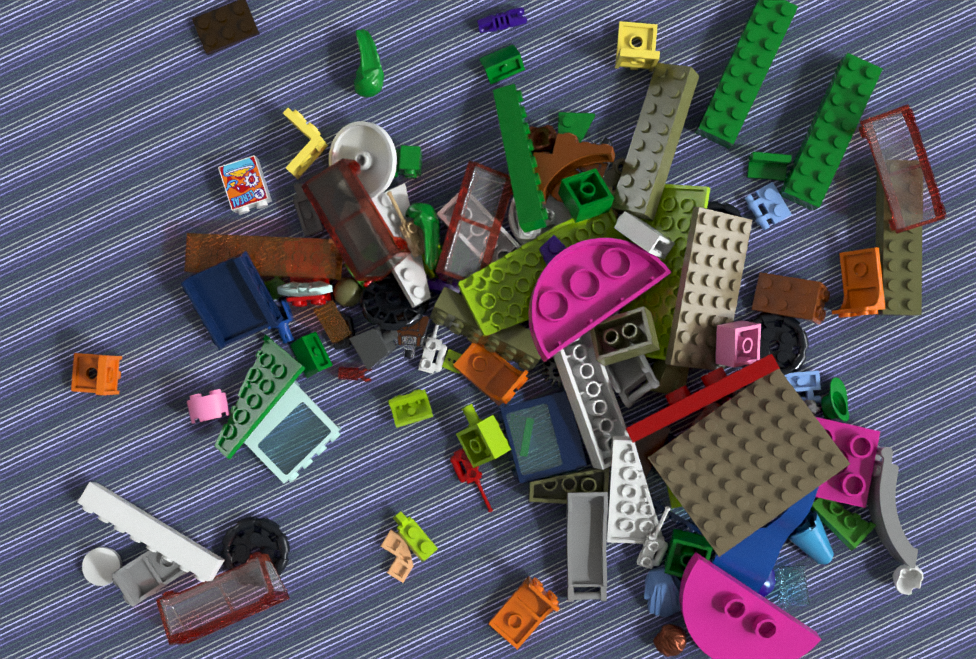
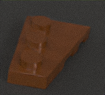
[632,422,672,478]

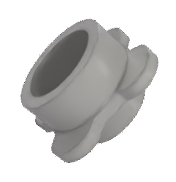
[804,400,821,415]

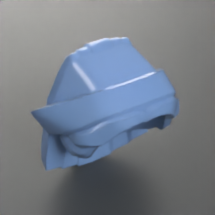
[644,567,681,617]

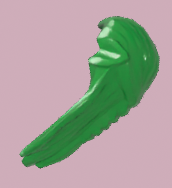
[354,29,384,98]
[405,203,440,270]

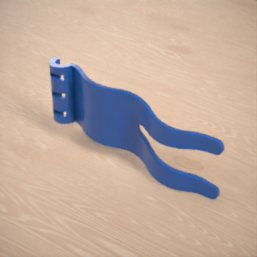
[712,487,819,593]

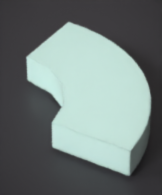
[277,280,333,297]

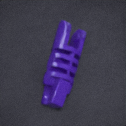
[477,7,527,33]

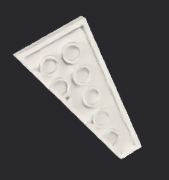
[355,183,431,308]
[606,436,663,544]

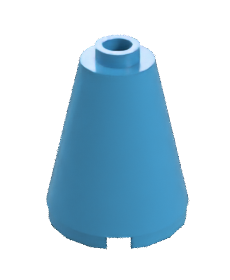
[788,511,834,564]

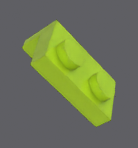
[388,389,433,428]

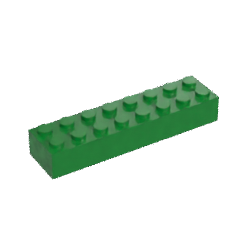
[695,0,798,149]
[780,53,883,211]

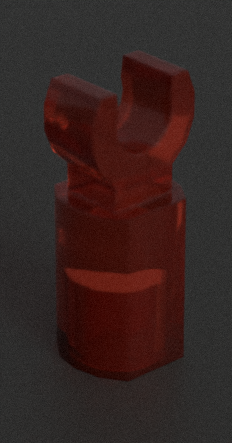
[338,367,372,382]

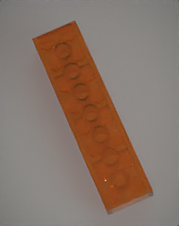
[184,233,343,280]

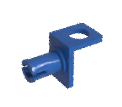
[267,298,294,344]

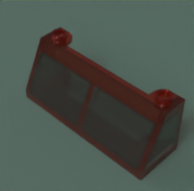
[301,158,411,281]

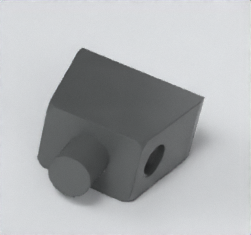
[350,326,398,370]

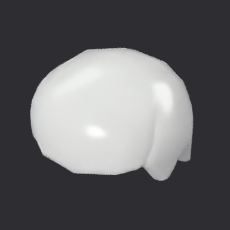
[893,564,924,595]

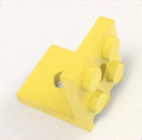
[615,21,660,72]
[283,108,328,179]

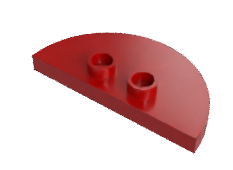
[626,354,780,443]

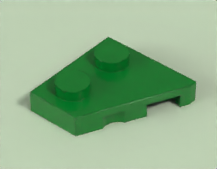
[558,112,595,143]

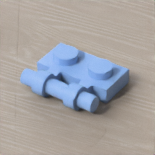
[744,182,792,231]
[784,370,821,403]

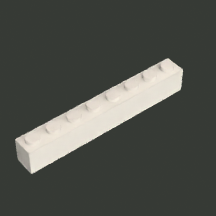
[77,482,225,582]

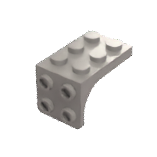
[112,550,185,607]

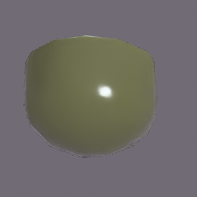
[333,277,362,307]

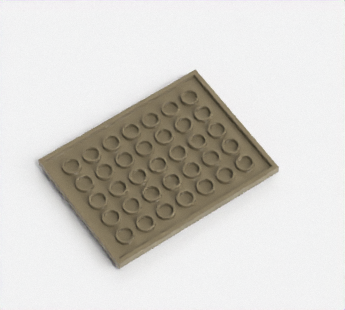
[648,369,850,557]

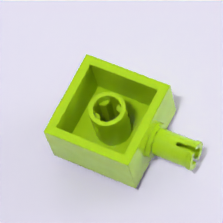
[456,404,511,468]

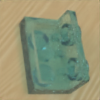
[775,565,810,609]

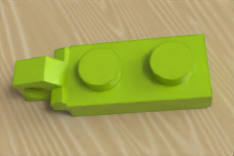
[393,511,438,562]

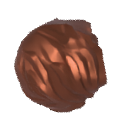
[528,125,557,153]
[653,624,686,657]

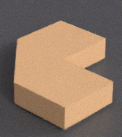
[380,529,414,583]

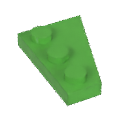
[810,498,876,551]

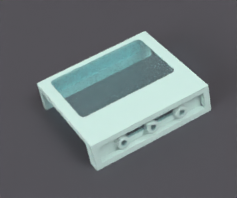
[244,380,342,483]

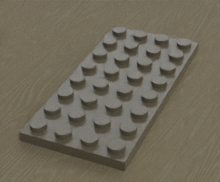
[665,207,752,370]

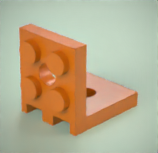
[71,353,122,395]

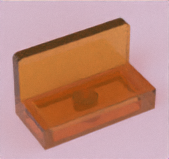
[313,300,352,343]

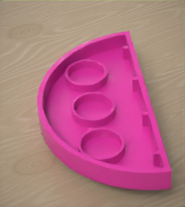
[528,238,672,362]
[679,552,821,659]

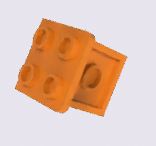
[832,247,885,318]
[453,343,529,406]
[488,576,560,650]

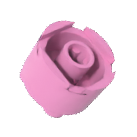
[187,389,230,424]

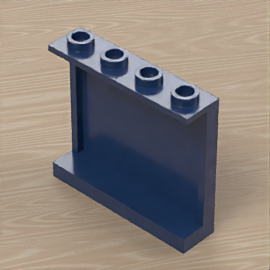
[181,251,284,350]

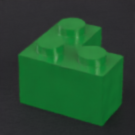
[394,145,423,179]

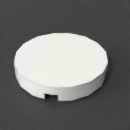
[82,547,122,586]

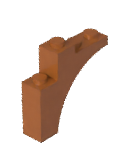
[533,133,615,205]

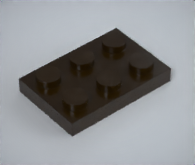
[192,0,260,55]

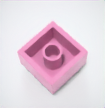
[715,320,761,368]

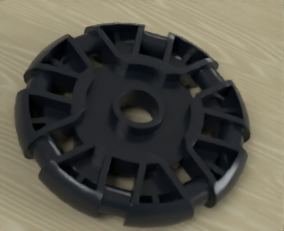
[359,271,429,331]
[748,312,809,378]
[220,516,290,586]

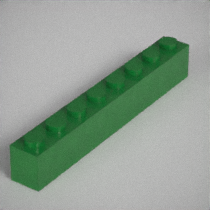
[493,84,549,233]

